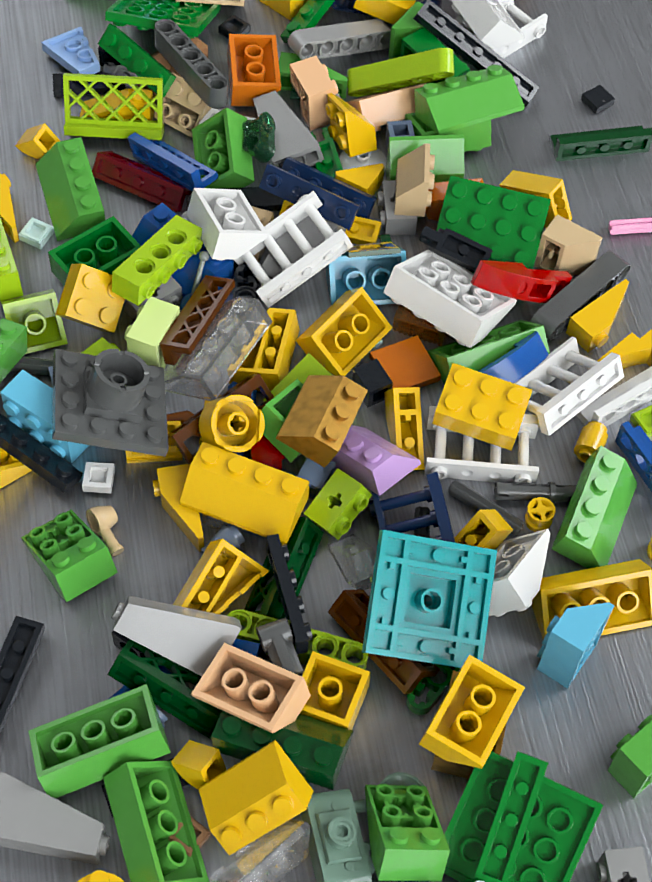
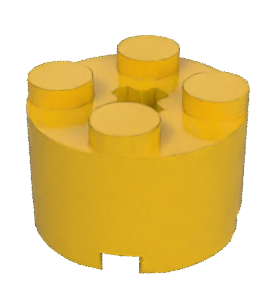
[199,395,265,453]

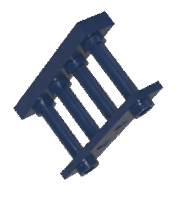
[259,157,377,230]
[369,472,456,543]

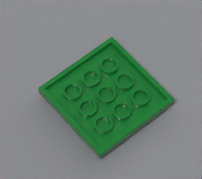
[105,0,221,39]
[436,175,551,301]
[444,751,604,882]

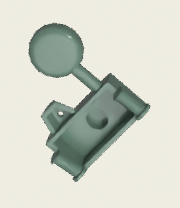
[300,772,424,882]

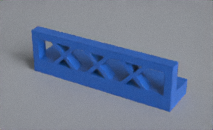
[128,132,218,191]
[615,421,652,492]

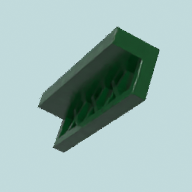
[549,126,652,161]
[244,516,324,620]
[107,639,222,739]

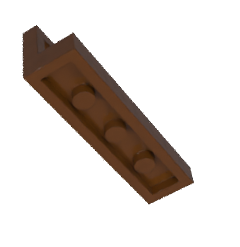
[159,275,235,366]
[168,373,274,464]
[328,589,440,695]

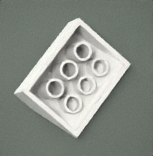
[383,249,517,348]

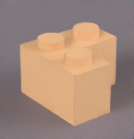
[290,56,338,131]

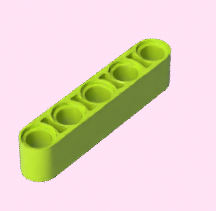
[347,48,454,97]
[227,609,368,670]

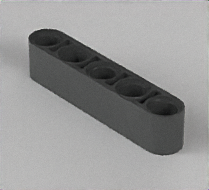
[155,19,228,109]
[530,250,631,341]

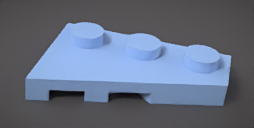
[41,27,100,74]

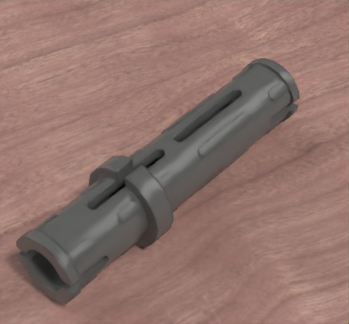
[494,482,576,504]

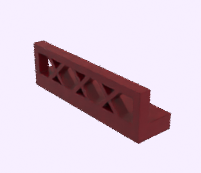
[92,151,192,212]

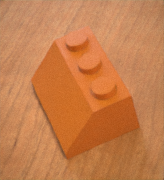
[227,34,281,107]

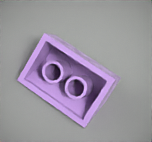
[331,425,421,496]

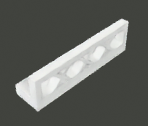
[576,366,652,427]

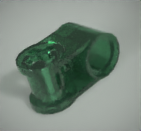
[242,112,276,163]

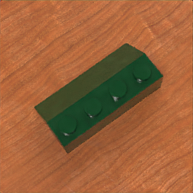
[211,710,354,790]

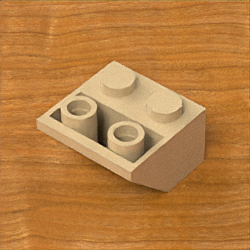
[153,72,211,138]
[394,143,435,217]
[534,215,603,276]

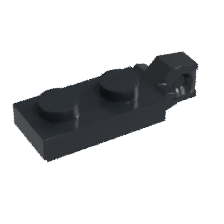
[419,226,493,273]

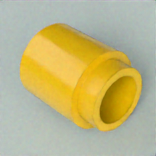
[574,421,608,463]

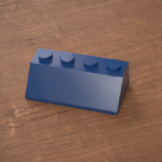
[132,203,234,297]

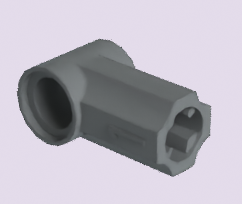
[256,617,303,676]

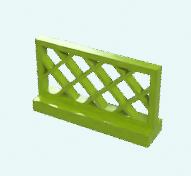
[63,73,165,140]

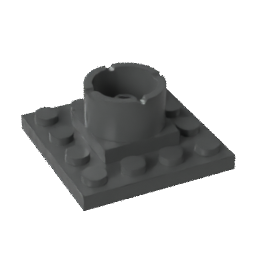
[52,349,169,457]

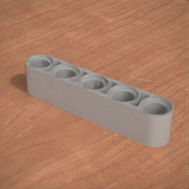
[288,19,391,60]

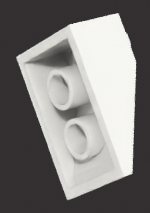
[489,529,550,617]

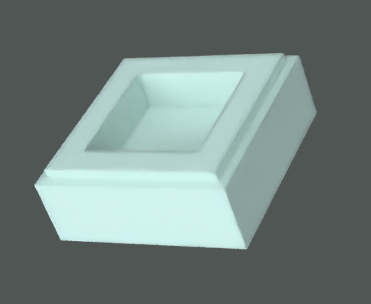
[18,217,54,249]

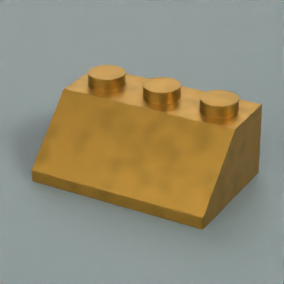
[276,375,368,468]

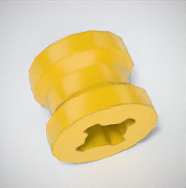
[524,497,556,532]

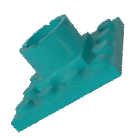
[362,530,497,668]

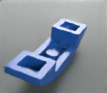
[478,331,549,383]

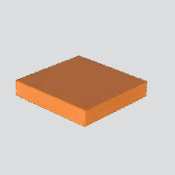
[369,335,441,388]

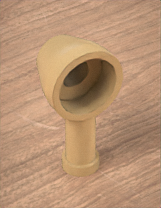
[86,506,124,557]

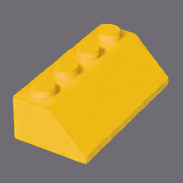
[180,442,309,544]
[532,559,652,639]

